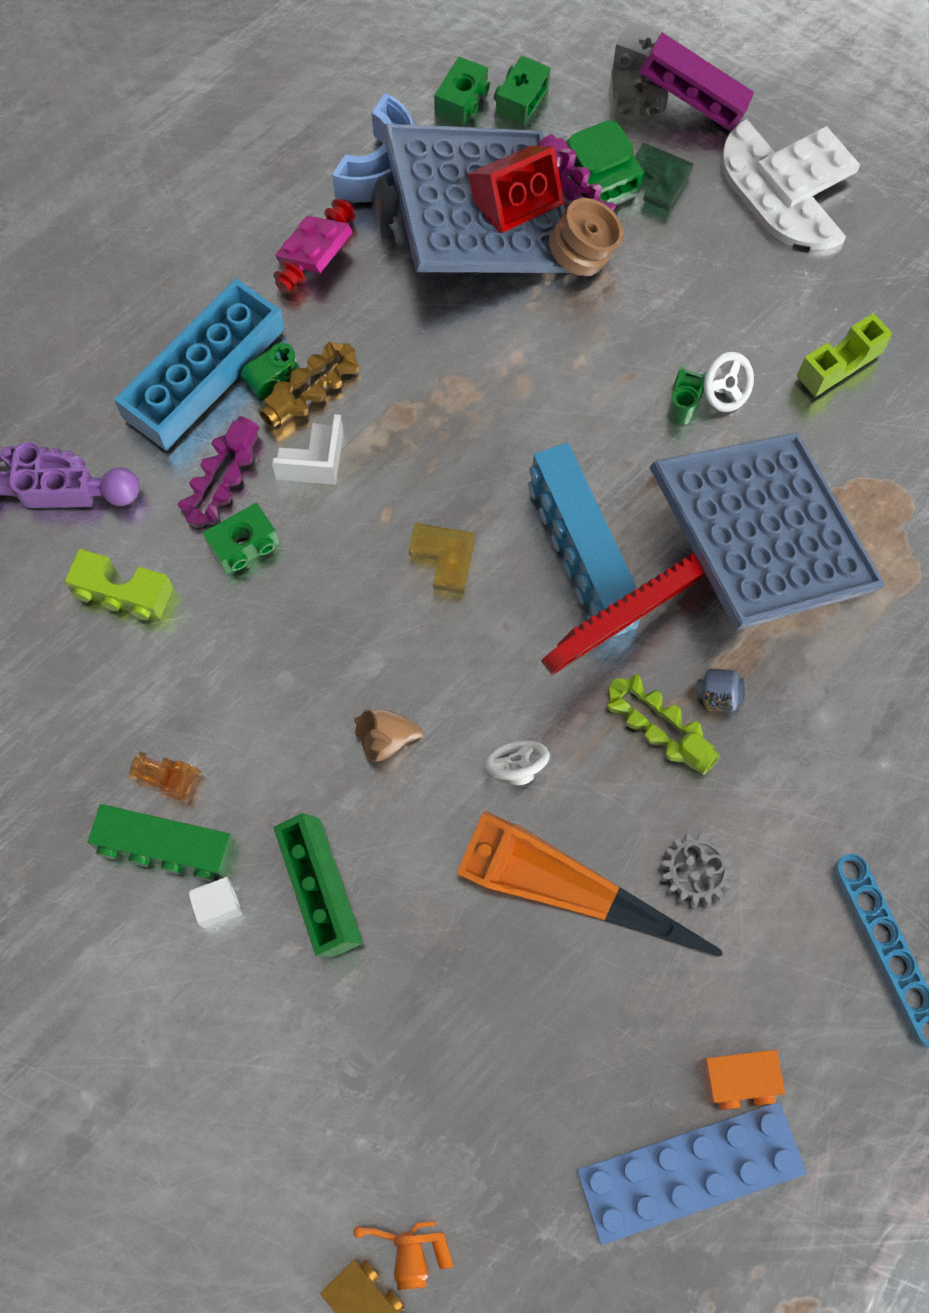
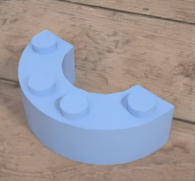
[332,93,414,203]

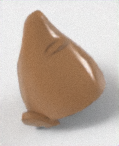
[354,709,423,762]

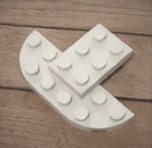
[722,119,860,250]

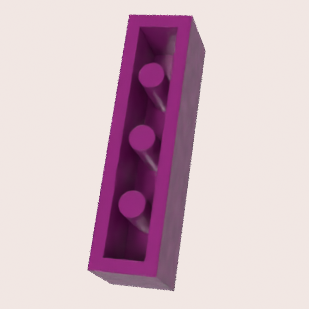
[639,32,755,131]

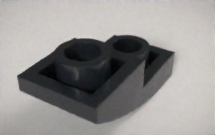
[372,175,399,240]

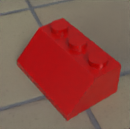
[468,146,565,233]

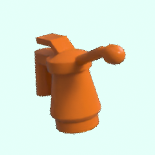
[353,1221,454,1290]

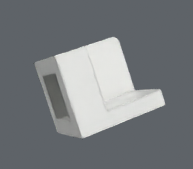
[188,877,243,929]

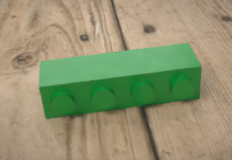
[87,804,235,882]
[273,813,363,957]

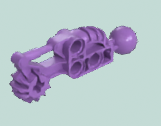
[0,442,140,508]

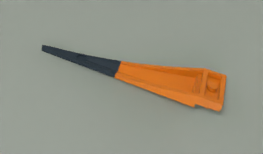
[456,810,723,956]

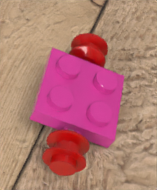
[273,199,356,294]

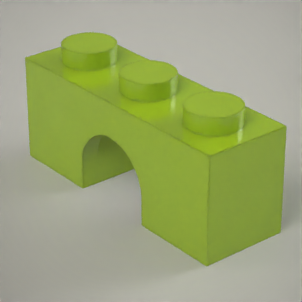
[797,313,893,397]
[64,549,174,620]

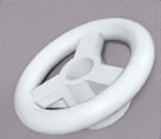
[704,352,754,412]
[485,741,550,785]

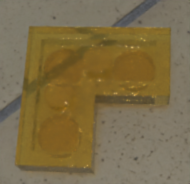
[408,523,476,594]

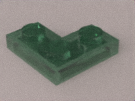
[635,142,694,211]

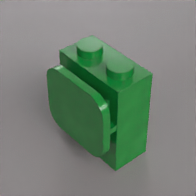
[565,120,644,202]

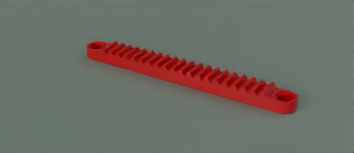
[541,553,707,676]

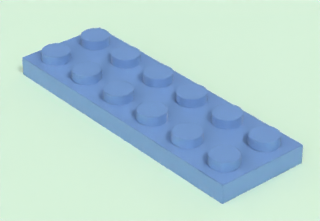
[576,1101,807,1245]

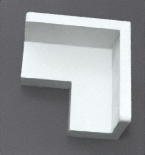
[272,414,343,485]

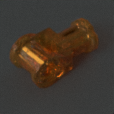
[129,752,202,803]

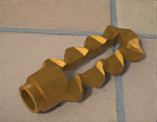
[258,341,359,429]

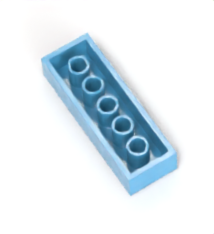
[114,278,285,451]
[528,442,640,638]

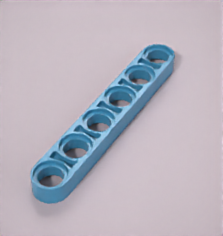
[834,854,929,1049]

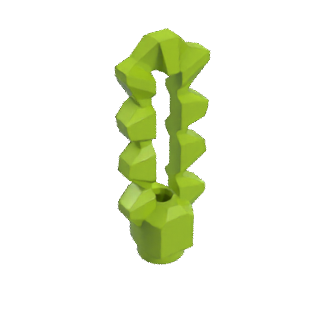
[606,673,721,775]

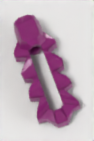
[537,134,616,211]
[177,416,260,528]

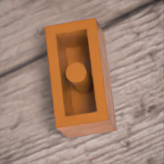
[701,1049,785,1110]

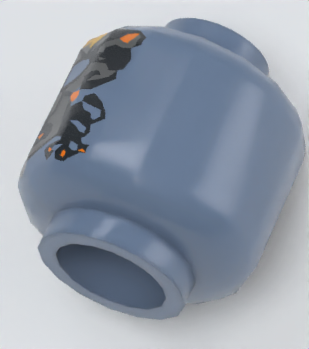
[697,669,745,712]

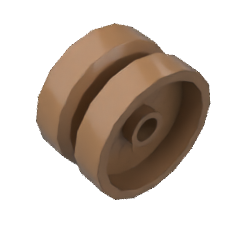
[548,198,624,276]

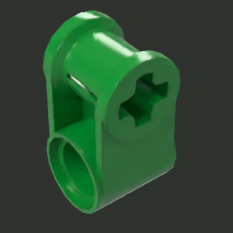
[241,343,299,399]
[668,365,706,425]

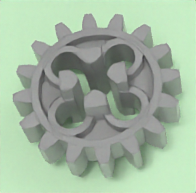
[660,832,736,908]

